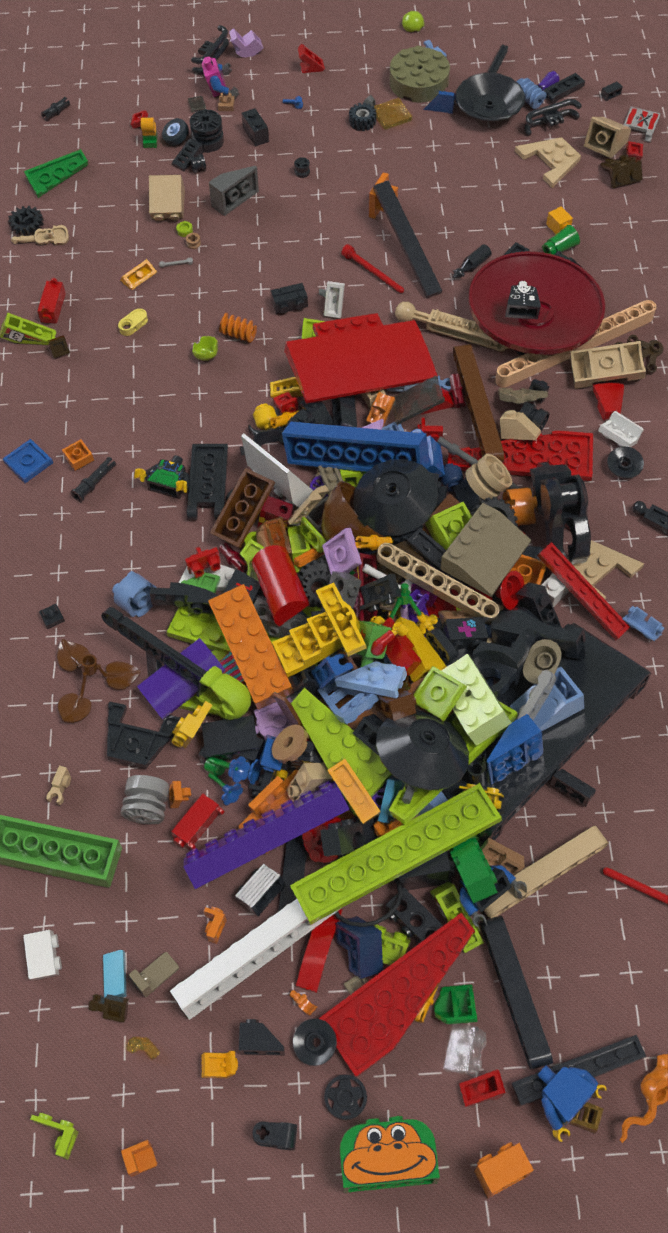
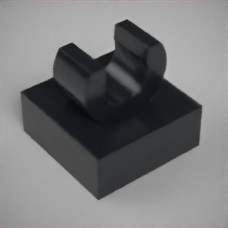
[529,379,550,403]
[39,604,65,629]

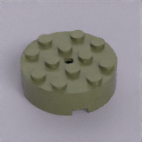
[389,46,450,103]

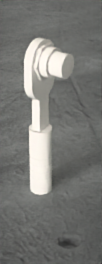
[362,564,413,593]

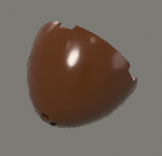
[321,481,387,552]

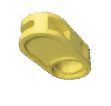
[118,308,148,336]

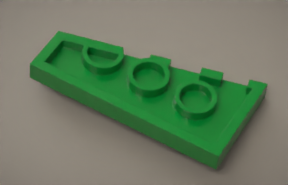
[24,149,88,198]

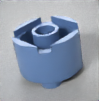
[112,571,157,617]

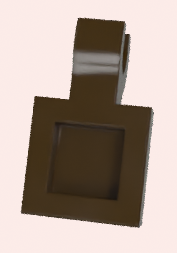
[88,994,129,1023]

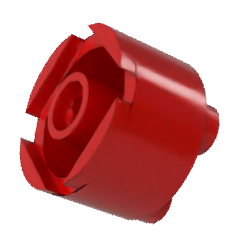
[302,817,344,863]

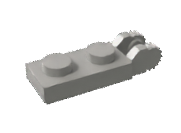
[517,670,557,721]

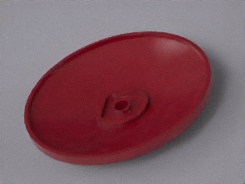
[468,251,605,355]

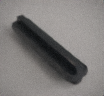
[488,44,508,73]

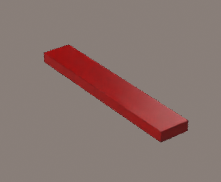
[537,542,630,640]

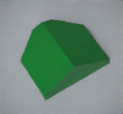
[434,984,478,1024]

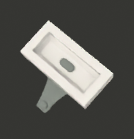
[319,281,345,318]

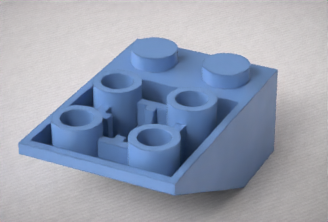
[510,667,584,731]

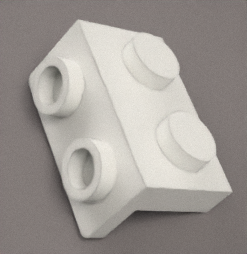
[598,411,644,447]

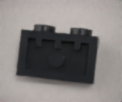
[550,769,596,807]

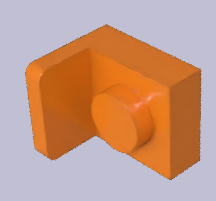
[374,818,403,837]
[203,907,227,944]

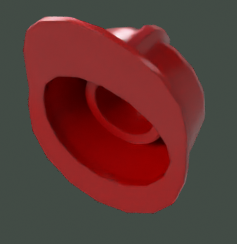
[495,571,525,610]

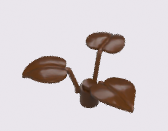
[57,639,141,723]

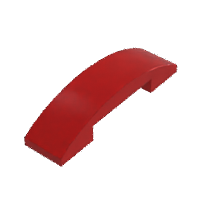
[296,909,343,993]

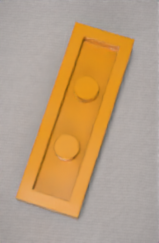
[327,759,381,824]

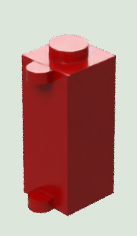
[37,278,66,324]
[171,794,225,850]

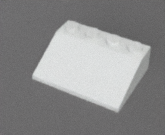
[241,433,313,507]

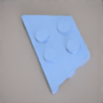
[335,662,407,698]

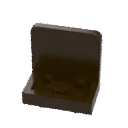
[600,155,643,187]

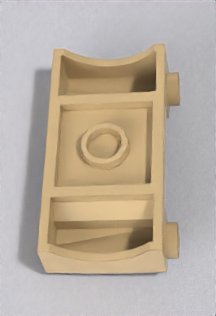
[570,341,646,389]

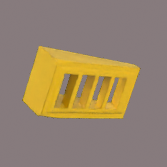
[270,377,303,398]

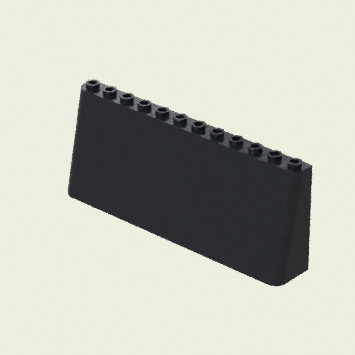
[442,623,651,843]

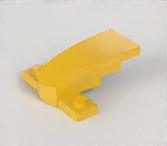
[272,583,367,677]

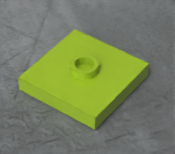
[414,666,467,721]

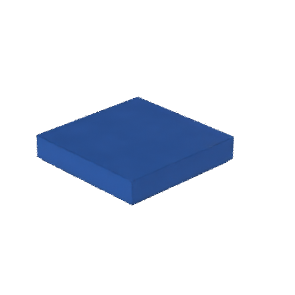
[2,439,53,483]

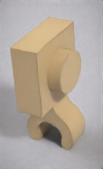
[46,766,71,805]

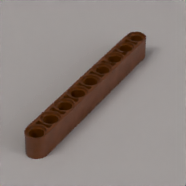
[453,344,504,463]

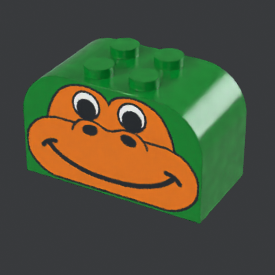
[340,1116,440,1193]

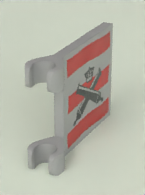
[623,107,660,142]

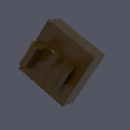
[48,335,70,358]

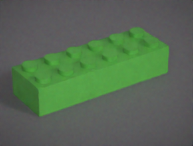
[0,815,122,888]

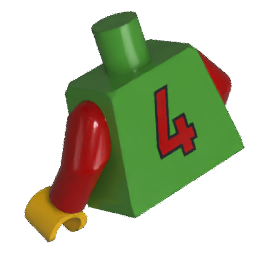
[356,616,409,667]

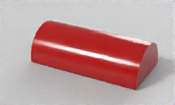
[252,545,310,627]

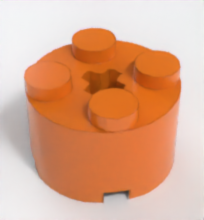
[502,488,537,526]

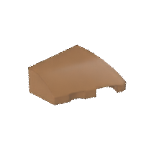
[481,838,524,875]

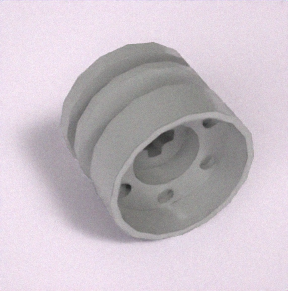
[120,775,170,824]

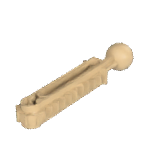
[395,302,509,351]

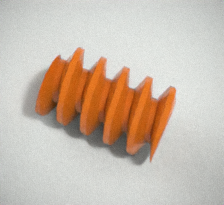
[219,313,257,342]

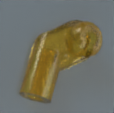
[126,1036,160,1060]

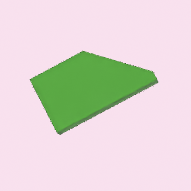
[181,572,221,593]

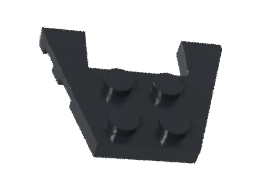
[107,701,181,769]

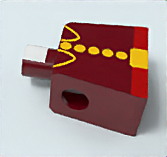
[257,496,300,532]

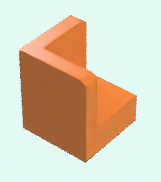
[121,1140,158,1177]

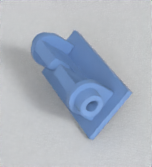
[623,606,665,641]

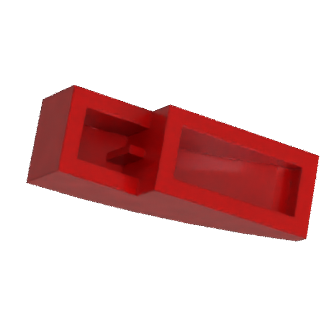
[382,617,422,676]

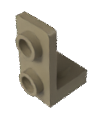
[129,952,179,998]

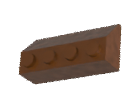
[210,468,276,548]

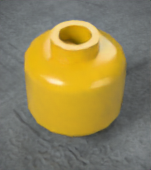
[253,404,277,430]

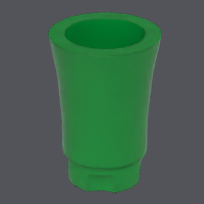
[542,225,580,255]

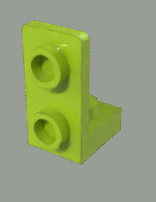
[30,1113,78,1160]

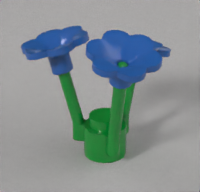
[204,756,262,806]

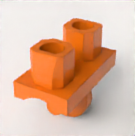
[366,392,395,428]

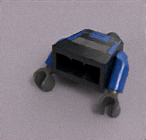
[459,865,527,931]

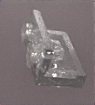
[443,1024,486,1077]

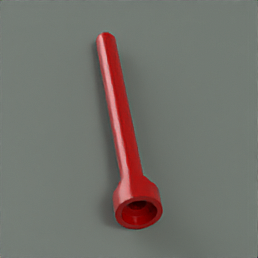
[341,244,404,293]
[603,867,668,904]

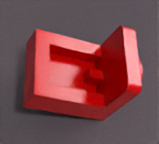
[273,391,298,415]
[417,418,443,442]

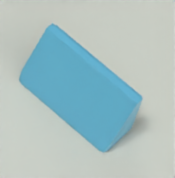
[103,950,127,999]

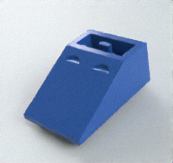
[487,714,543,785]

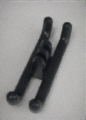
[191,25,229,74]
[524,99,582,136]

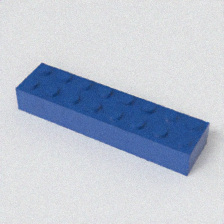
[282,422,430,472]

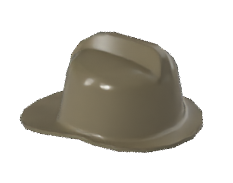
[523,639,561,684]

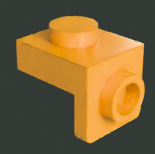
[201,1051,238,1079]

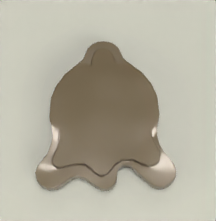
[498,388,548,404]

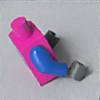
[202,57,239,99]

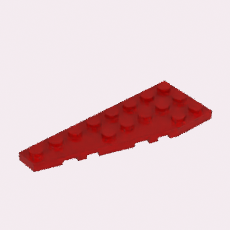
[447,430,593,481]
[319,913,475,1077]

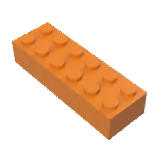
[208,584,295,710]

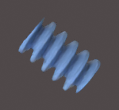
[517,78,546,109]

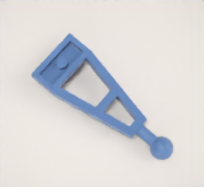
[318,683,379,725]

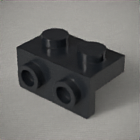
[360,574,402,612]

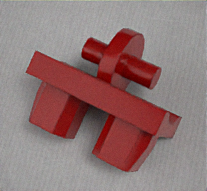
[185,547,221,578]

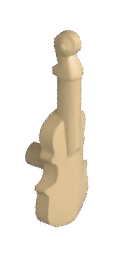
[11,225,69,245]

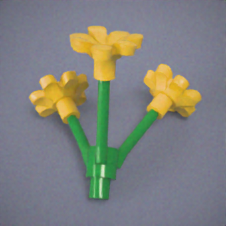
[382,583,438,634]

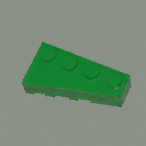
[449,837,498,903]

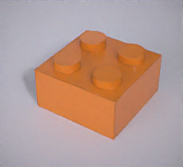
[62,439,94,471]

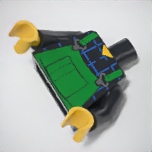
[134,455,190,499]

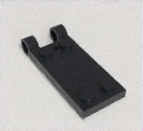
[187,444,228,520]

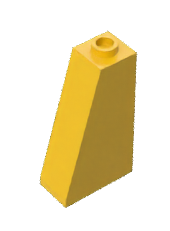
[395,617,447,682]

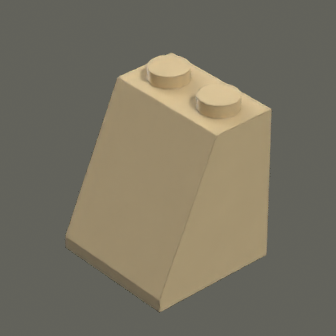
[584,117,631,158]
[149,175,185,221]

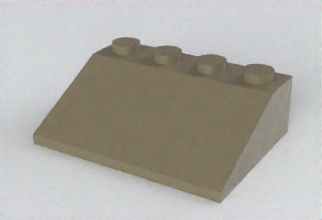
[441,503,531,597]

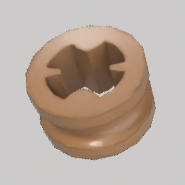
[186,233,201,249]

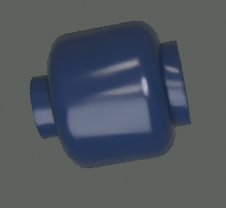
[439,463,464,492]

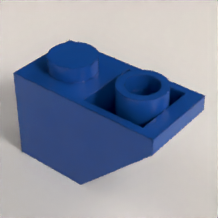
[260,734,282,772]

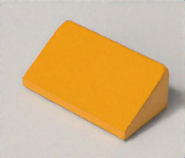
[120,259,157,290]

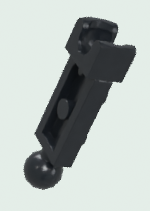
[632,501,668,534]

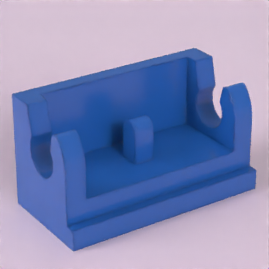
[311,654,354,689]

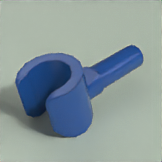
[283,96,303,109]

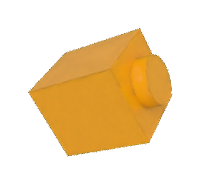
[546,206,573,234]

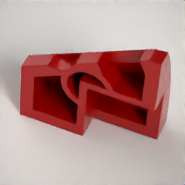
[593,383,624,421]

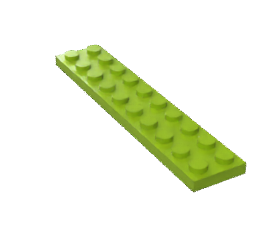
[290,783,502,925]

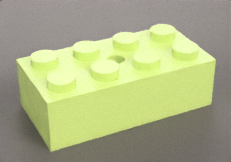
[442,654,512,746]

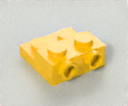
[171,701,212,748]

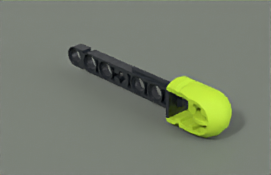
[101,607,251,720]

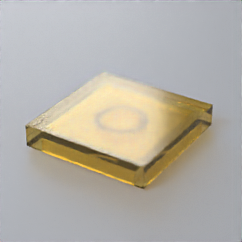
[374,98,412,130]

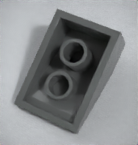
[209,166,259,216]

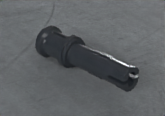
[70,457,116,502]

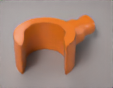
[290,990,317,1016]

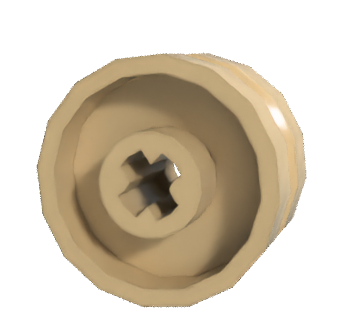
[466,454,512,500]

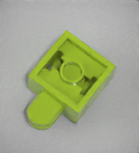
[425,502,472,551]

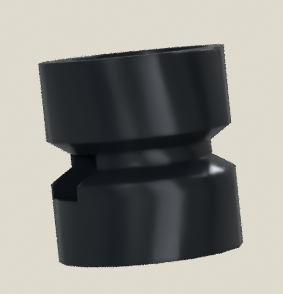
[520,402,550,431]

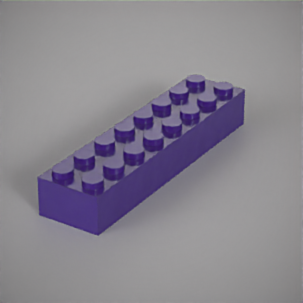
[183,780,350,889]

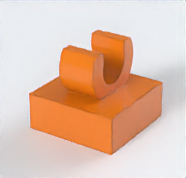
[169,781,191,808]

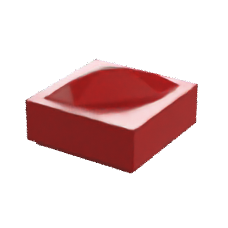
[131,110,148,129]
[626,141,643,160]

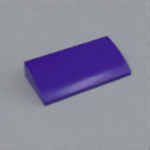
[137,638,226,719]

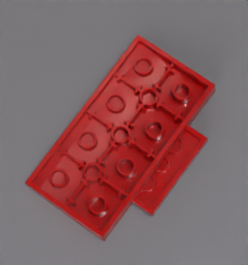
[284,313,438,403]

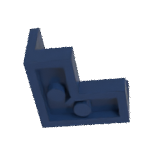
[336,916,383,979]

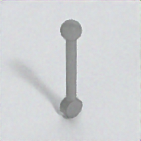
[159,258,193,268]

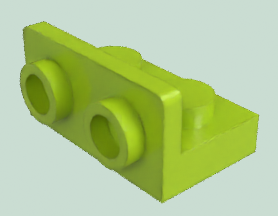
[374,925,411,965]

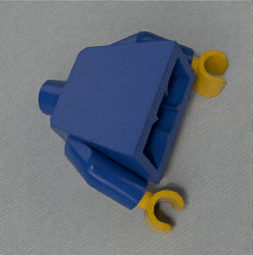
[537,1065,607,1142]

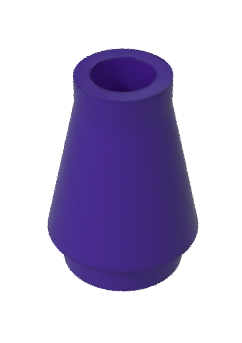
[537,71,560,91]

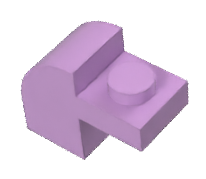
[229,28,263,58]

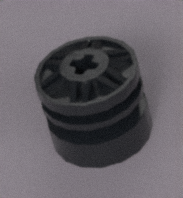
[189,109,224,153]

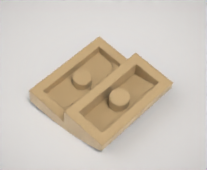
[288,485,329,525]

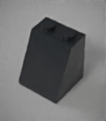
[399,851,455,891]

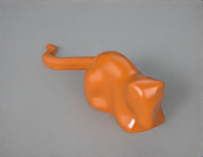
[619,1054,668,1143]

